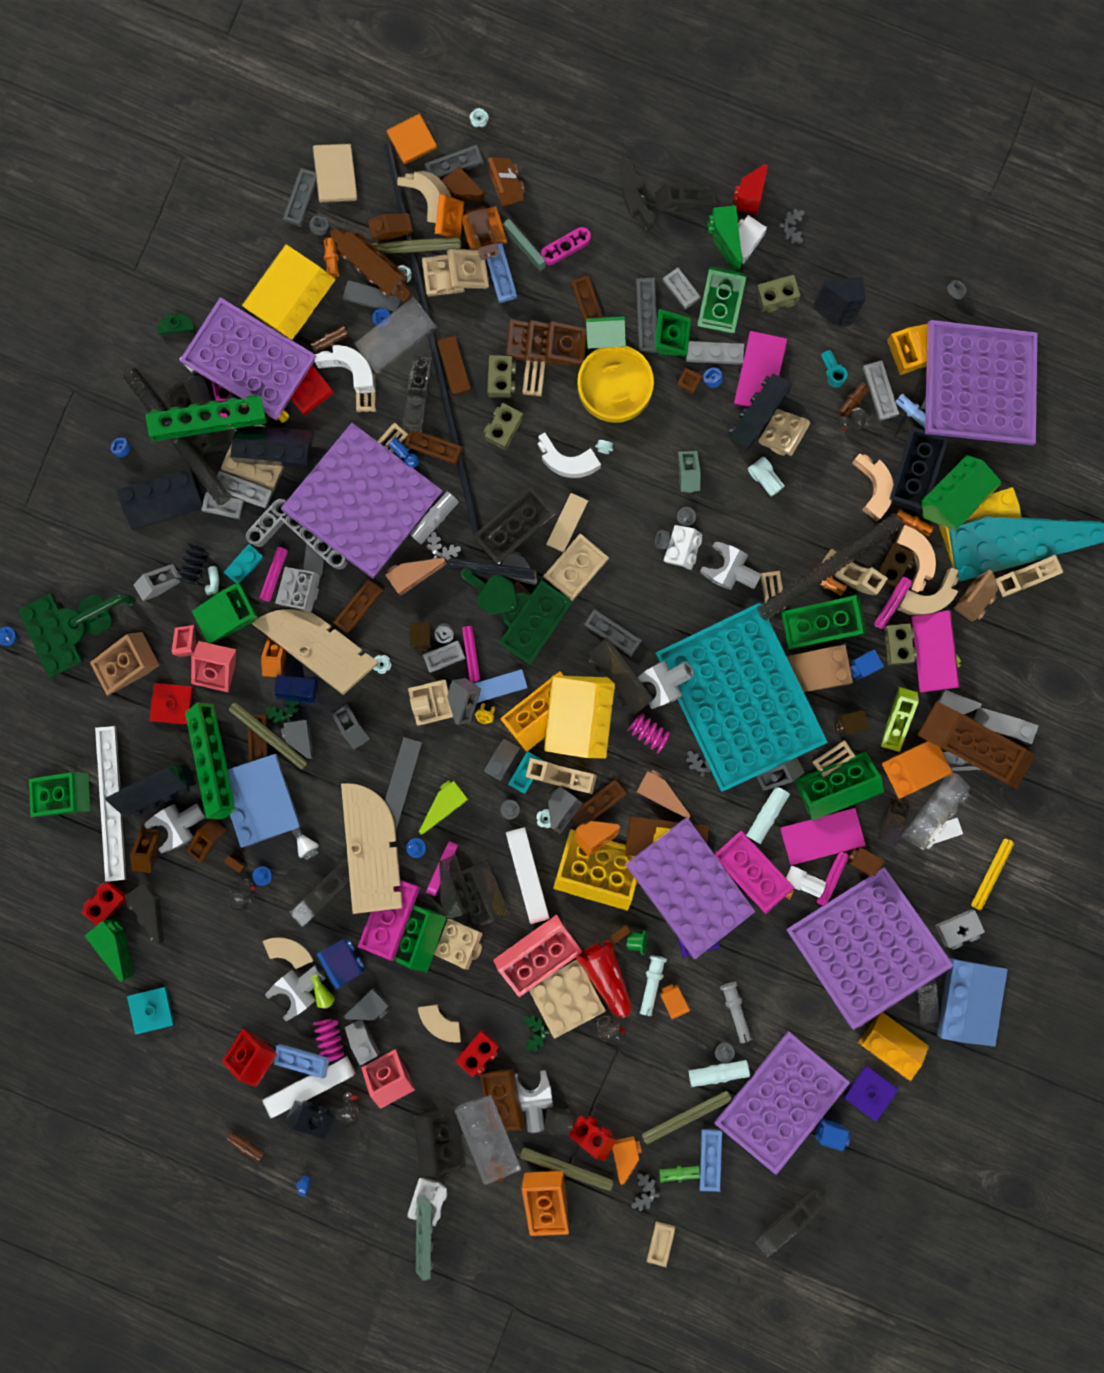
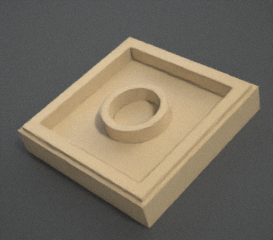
[447,249,489,289]

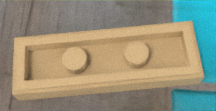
[547,493,588,553]

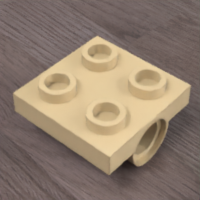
[422,255,464,297]
[759,409,810,456]
[408,679,453,726]
[434,918,483,970]

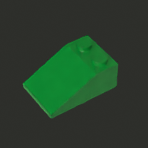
[707,206,742,272]
[698,267,748,333]
[29,772,90,817]
[85,919,134,982]

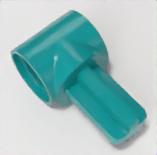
[821,350,848,388]

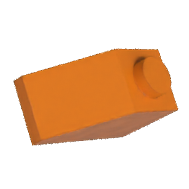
[261,637,286,677]
[574,821,620,857]
[660,984,690,1019]
[612,1136,642,1184]

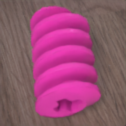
[627,713,670,754]
[313,1019,344,1061]

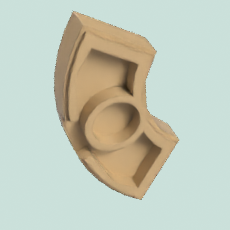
[263,937,314,969]
[418,1005,461,1042]

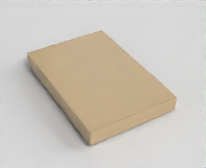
[313,144,357,202]
[543,534,609,601]

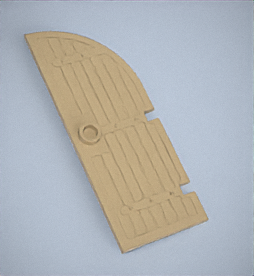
[252,609,378,695]
[341,783,403,914]

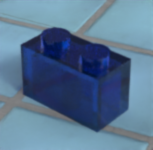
[274,675,318,704]

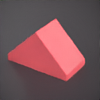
[172,625,197,657]

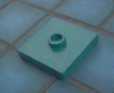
[127,987,175,1035]

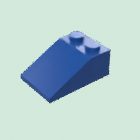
[317,938,365,989]

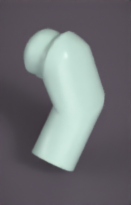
[205,566,219,595]

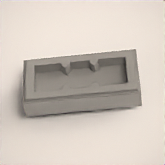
[663,268,700,309]
[202,492,244,519]
[423,641,466,673]

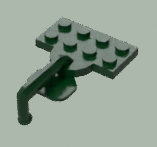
[460,568,573,665]
[18,593,135,678]

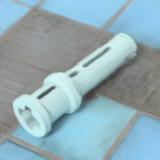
[640,955,667,1016]

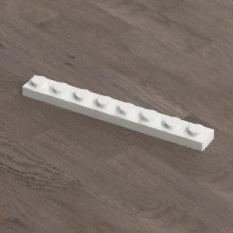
[95,726,127,881]

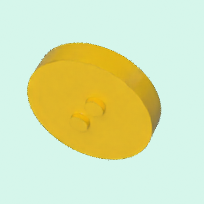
[578,346,654,423]

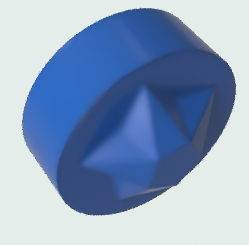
[373,308,392,328]
[703,368,723,388]
[111,437,131,457]
[0,627,18,646]
[406,838,426,858]
[252,866,273,886]
[296,1175,311,1197]

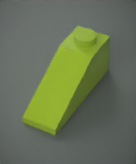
[881,687,919,752]
[419,781,469,835]

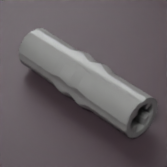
[410,491,459,544]

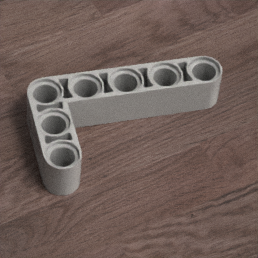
[246,499,348,569]

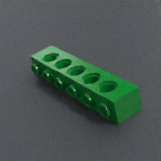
[145,395,267,442]
[185,703,236,819]

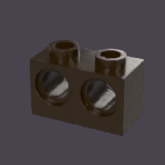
[877,543,914,590]
[410,622,433,653]
[834,710,869,737]

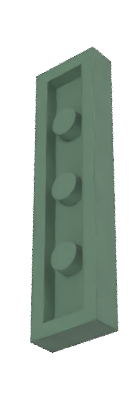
[416,1196,433,1280]

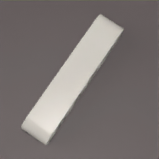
[506,827,549,924]
[262,1056,356,1118]

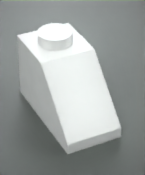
[738,215,767,264]

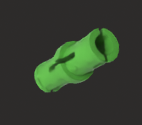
[659,1166,700,1183]

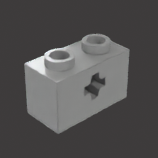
[935,910,985,949]

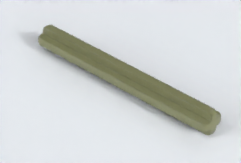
[371,237,461,254]
[229,703,308,769]
[642,1091,732,1144]
[520,1148,613,1191]

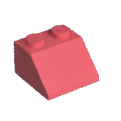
[191,641,236,692]
[361,1049,415,1109]

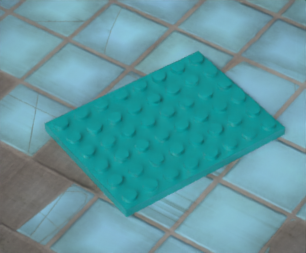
[656,603,828,792]

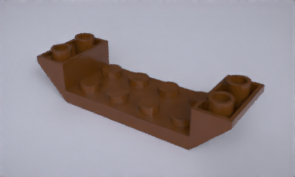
[918,701,1036,789]

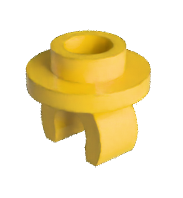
[475,703,495,724]

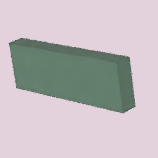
[503,219,545,271]

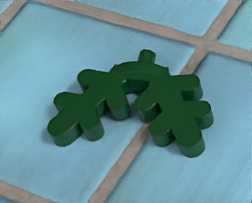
[265,694,300,723]
[524,1015,550,1051]

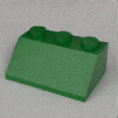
[394,905,446,972]

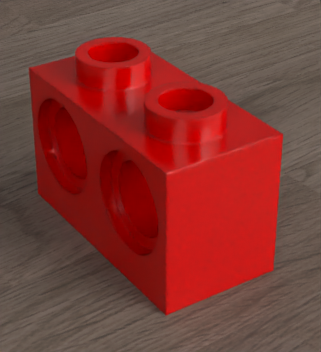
[81,882,129,926]
[455,1030,499,1077]
[568,1115,617,1161]

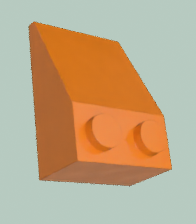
[882,741,952,799]
[522,1171,569,1236]

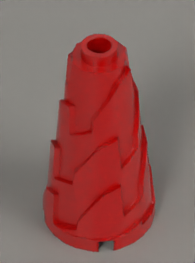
[576,940,632,1018]

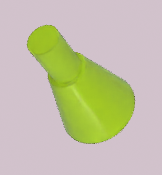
[311,974,335,1009]

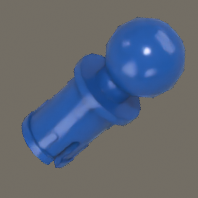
[387,436,419,468]

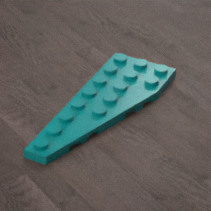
[948,516,1104,582]

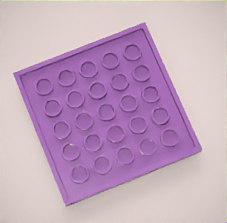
[925,320,1037,445]
[281,423,443,579]
[786,867,953,1030]

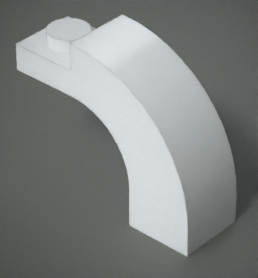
[315,345,376,393]
[537,433,601,478]

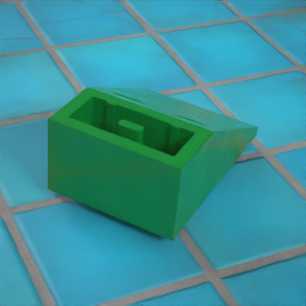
[192,582,259,644]

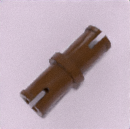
[310,326,349,354]
[837,382,870,419]
[225,1131,265,1163]

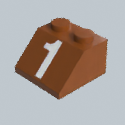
[488,157,525,207]

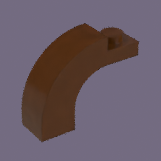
[466,206,499,260]

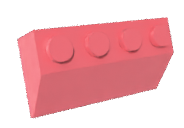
[493,915,582,997]

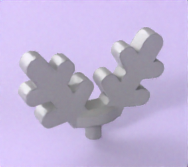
[427,532,461,561]

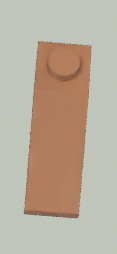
[386,558,447,596]
[637,770,690,819]

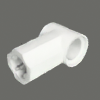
[786,866,826,898]

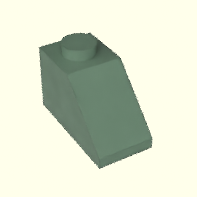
[678,451,700,493]

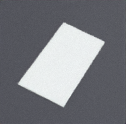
[923,818,963,845]

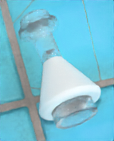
[291,828,319,861]

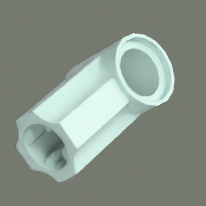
[747,457,784,497]

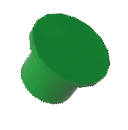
[627,930,648,955]

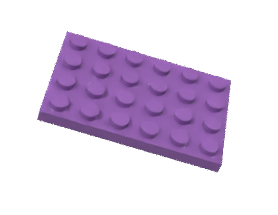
[180,297,316,420]
[625,818,755,959]
[714,1031,850,1175]

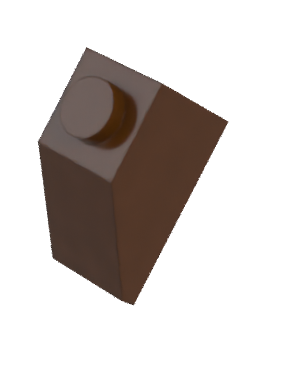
[442,166,485,202]
[368,213,414,243]
[186,819,227,864]
[130,827,160,873]
[848,847,885,878]

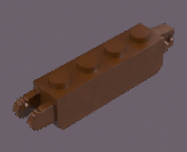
[331,228,413,302]

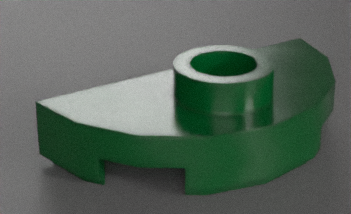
[157,313,196,335]

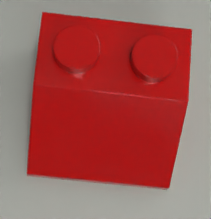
[732,164,768,215]
[222,1029,277,1087]

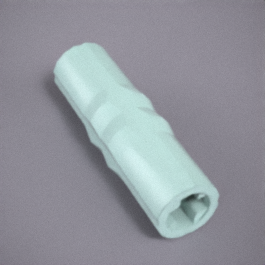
[746,787,790,844]
[689,1060,750,1087]

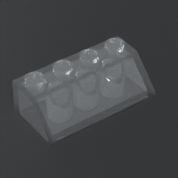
[354,297,437,374]
[902,773,970,850]
[455,1095,521,1185]

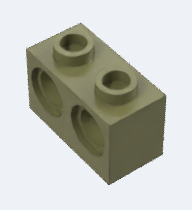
[756,275,800,312]
[488,355,516,398]
[484,403,523,451]
[884,624,917,666]

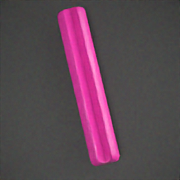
[260,547,288,602]
[874,577,912,629]
[462,626,480,682]
[817,852,849,906]

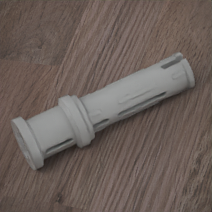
[720,982,752,1043]

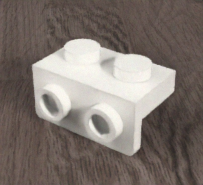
[664,525,702,570]
[407,1177,447,1226]

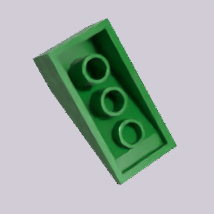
[781,595,868,649]

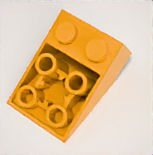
[887,324,928,375]

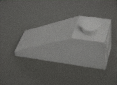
[973,707,1038,745]

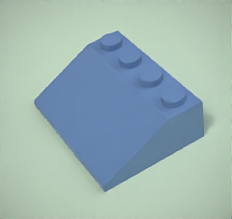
[228,754,301,847]
[937,958,1008,1047]

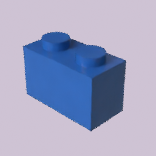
[849,649,884,681]
[815,1118,850,1151]

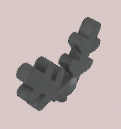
[779,209,805,244]
[686,751,711,777]
[631,1173,660,1211]

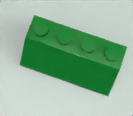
[922,455,1001,530]
[795,751,884,821]

